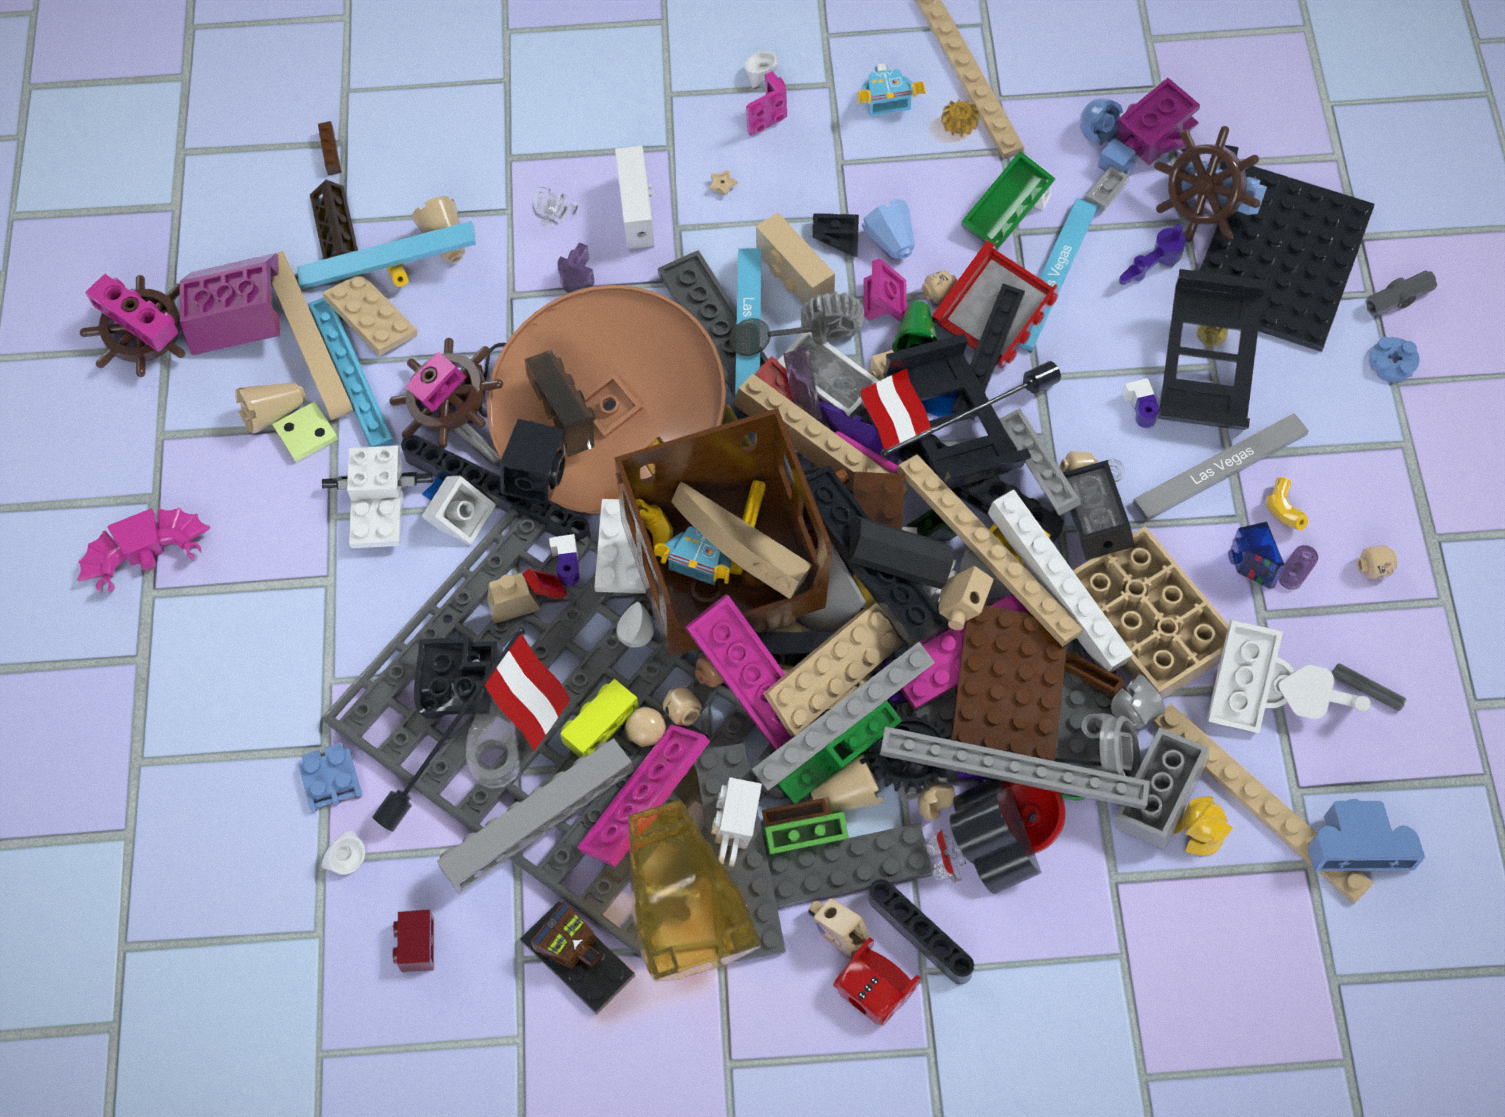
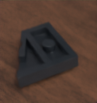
[812,213,859,257]

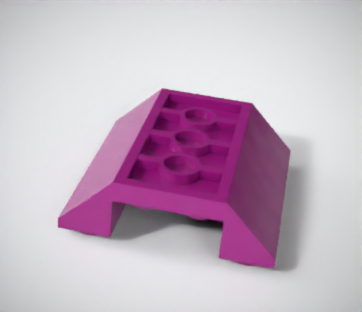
[180,253,280,355]

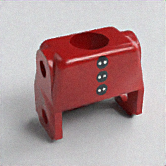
[833,937,921,1026]

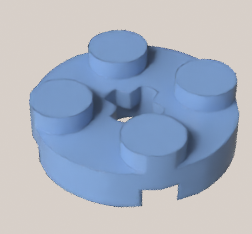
[1369,337,1420,383]

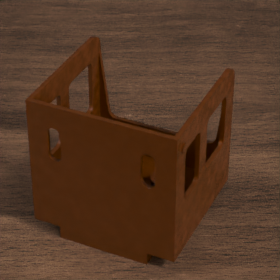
[615,408,832,658]

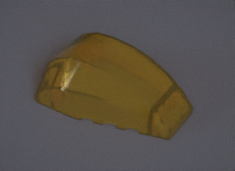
[628,799,761,982]

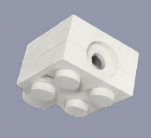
[711,778,762,867]

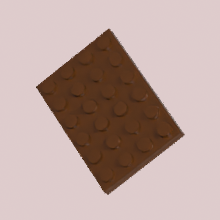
[950,605,1067,761]

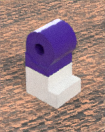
[1122,378,1159,428]
[549,534,580,586]

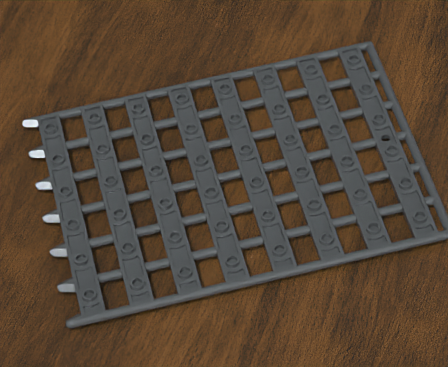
[323,498,825,963]

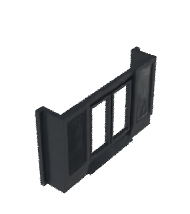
[1158,269,1267,430]
[883,334,1031,489]

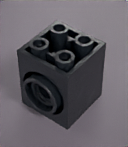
[500,419,566,505]

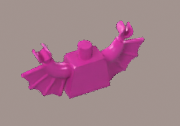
[77,508,211,593]

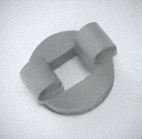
[1082,713,1140,778]

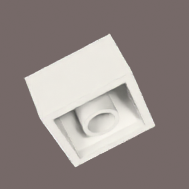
[421,476,496,545]

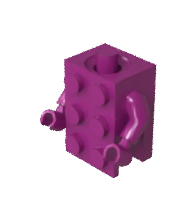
[1117,77,1200,165]

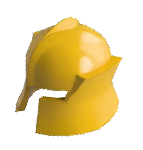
[1174,796,1233,856]

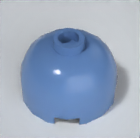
[1080,98,1123,145]

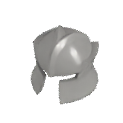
[1111,673,1165,729]

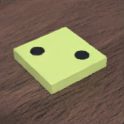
[272,401,338,463]

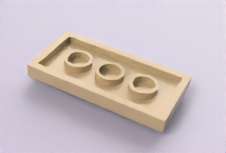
[323,274,417,356]

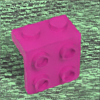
[746,71,787,135]

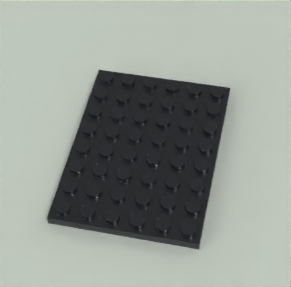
[1199,166,1375,352]

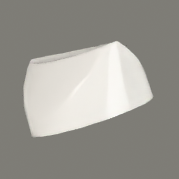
[745,51,779,88]
[617,601,654,648]
[322,831,365,875]

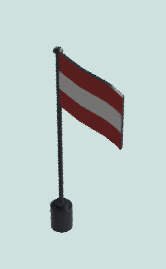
[860,361,1061,458]
[372,627,570,832]

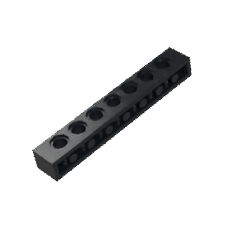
[899,434,1065,543]

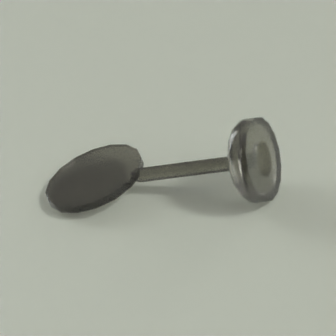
[729,311,828,356]

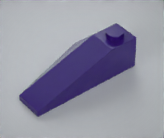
[817,401,900,473]

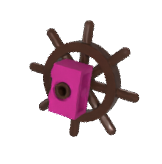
[389,338,503,449]

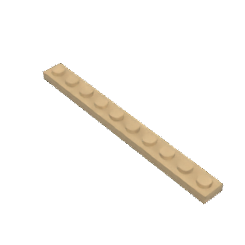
[915,0,1024,159]
[897,455,1083,647]
[1152,704,1374,904]

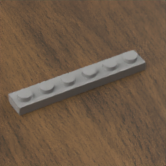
[999,408,1081,515]

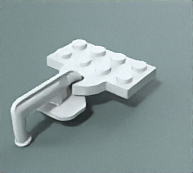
[595,499,646,593]
[1206,620,1371,733]

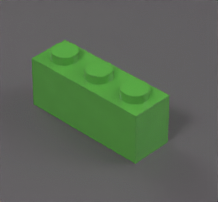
[762,812,849,854]

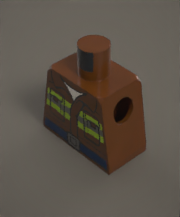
[531,901,601,969]

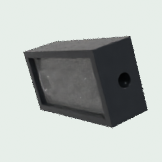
[1062,460,1135,560]

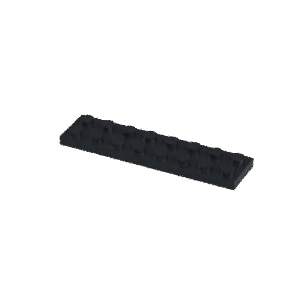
[790,466,949,647]

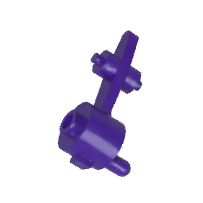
[1119,224,1186,285]

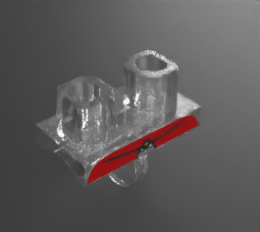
[924,829,967,883]

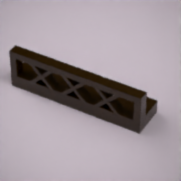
[309,179,358,260]

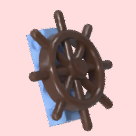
[1154,126,1267,242]

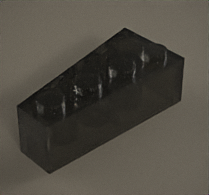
[525,350,596,457]

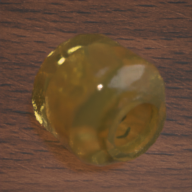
[1197,325,1229,346]

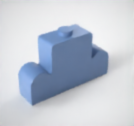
[1308,799,1425,871]

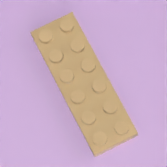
[763,602,903,736]

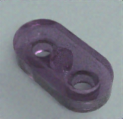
[1278,545,1318,590]

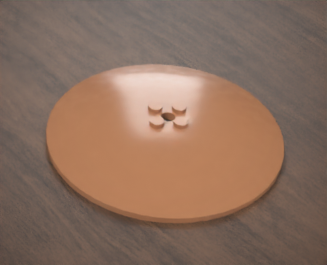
[487,285,726,515]

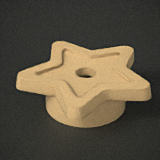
[709,170,738,195]

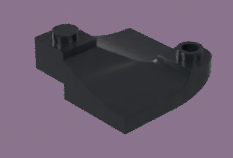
[414,638,503,719]

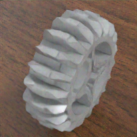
[800,292,864,341]

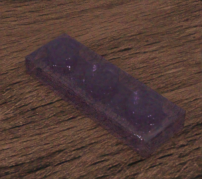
[783,348,822,421]

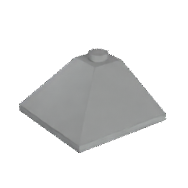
[797,541,866,632]

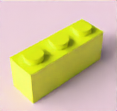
[560,679,639,758]

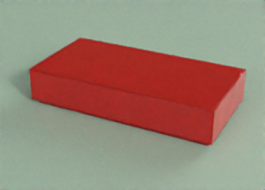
[522,568,568,600]

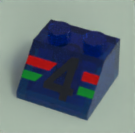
[1228,521,1285,589]

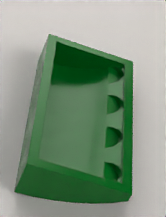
[961,151,1056,250]

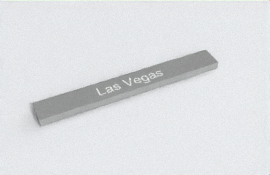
[1133,413,1309,521]

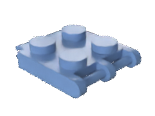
[298,742,363,812]

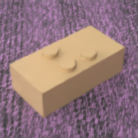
[756,212,835,305]

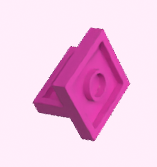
[864,258,907,322]

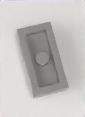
[1085,166,1130,211]

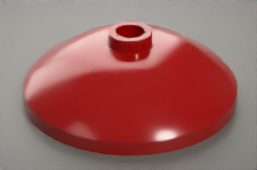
[1008,782,1066,853]

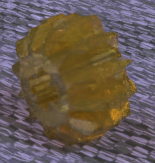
[941,99,979,137]

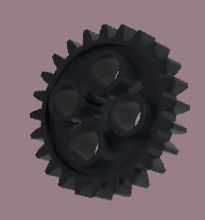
[868,712,950,794]

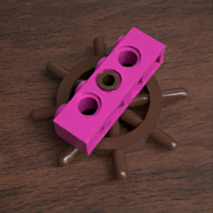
[79,274,186,377]

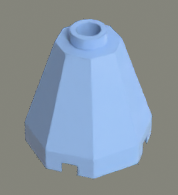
[861,199,915,259]

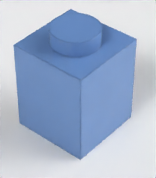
[1098,138,1136,174]

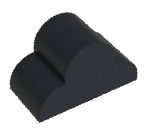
[949,779,1042,894]

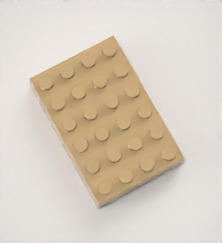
[1073,526,1229,700]

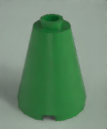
[892,301,938,352]

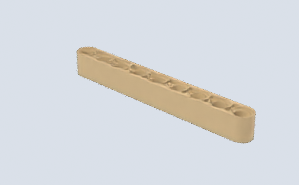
[271,251,354,420]

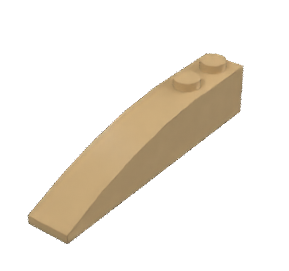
[671,482,812,599]

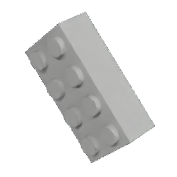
[1115,727,1209,850]

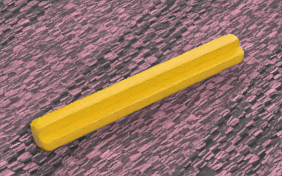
[730,480,766,575]

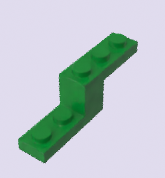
[777,700,902,804]

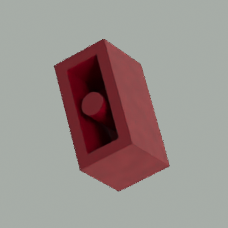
[392,909,434,972]

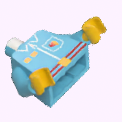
[858,63,926,116]
[653,527,732,585]

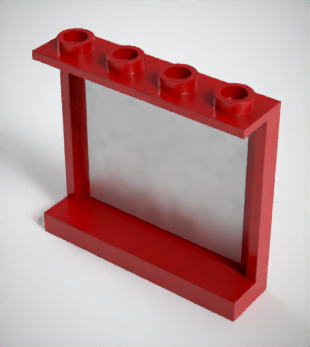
[932,240,1059,368]

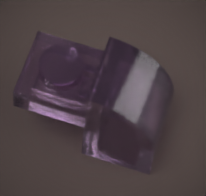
[557,242,595,293]

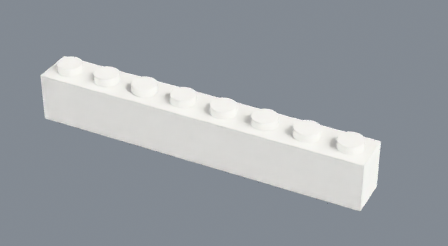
[988,490,1133,673]

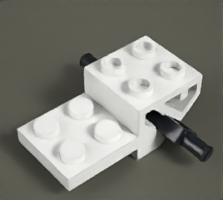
[322,446,433,549]

